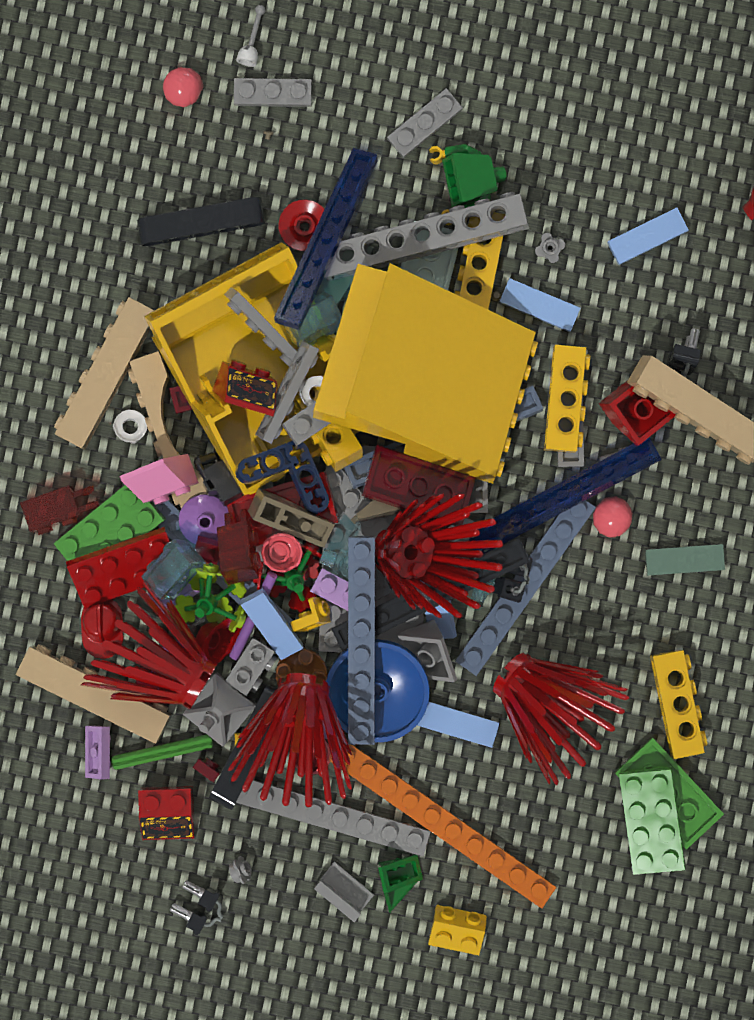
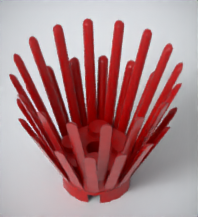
[375,493,503,618]
[80,581,217,710]
[493,652,629,785]
[228,673,352,808]

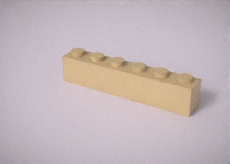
[54,297,154,450]
[627,356,754,465]
[15,644,172,744]

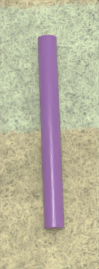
[229,571,277,660]

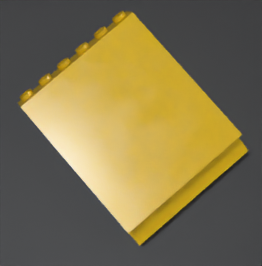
[144,243,360,496]
[313,263,538,484]

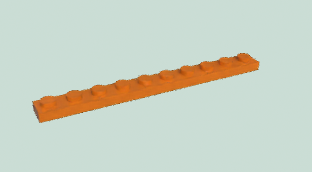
[330,741,557,909]

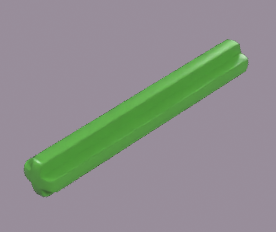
[111,734,213,770]

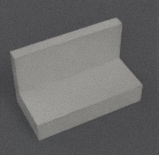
[314,861,374,922]

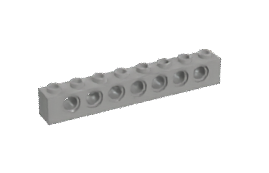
[318,192,529,281]

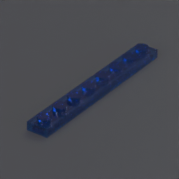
[274,148,378,330]
[469,438,662,554]

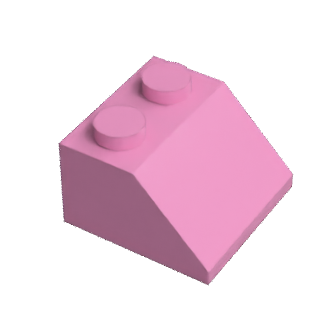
[120,454,199,505]

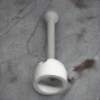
[236,5,265,67]

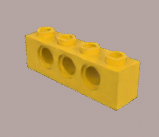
[454,212,506,309]
[544,345,590,453]
[293,368,363,472]
[650,650,707,759]

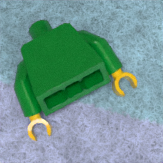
[429,144,506,225]

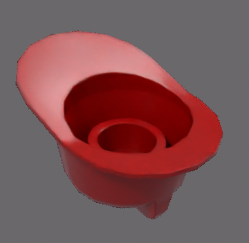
[81,599,123,659]
[196,618,246,664]

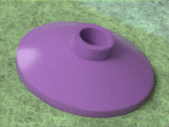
[179,494,231,544]

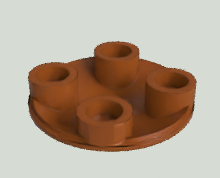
[275,648,327,686]

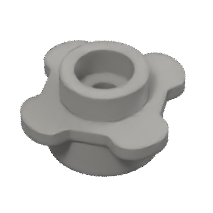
[535,233,565,263]
[229,856,252,884]

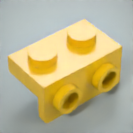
[428,905,487,956]

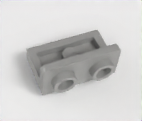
[225,639,277,696]

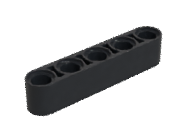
[137,197,266,246]
[208,685,277,810]

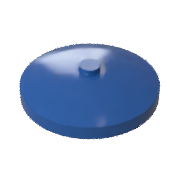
[326,639,429,742]

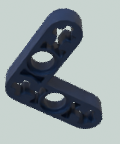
[235,441,329,514]

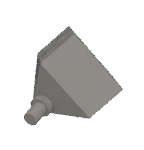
[183,672,257,747]

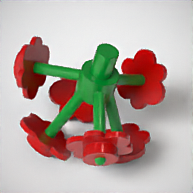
[251,541,323,613]

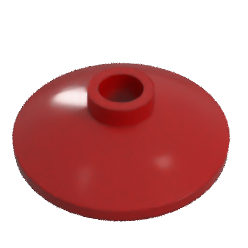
[279,200,330,251]

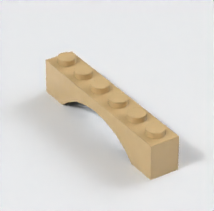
[127,351,208,508]

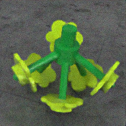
[175,563,246,633]

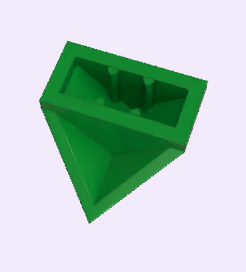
[378,854,423,913]

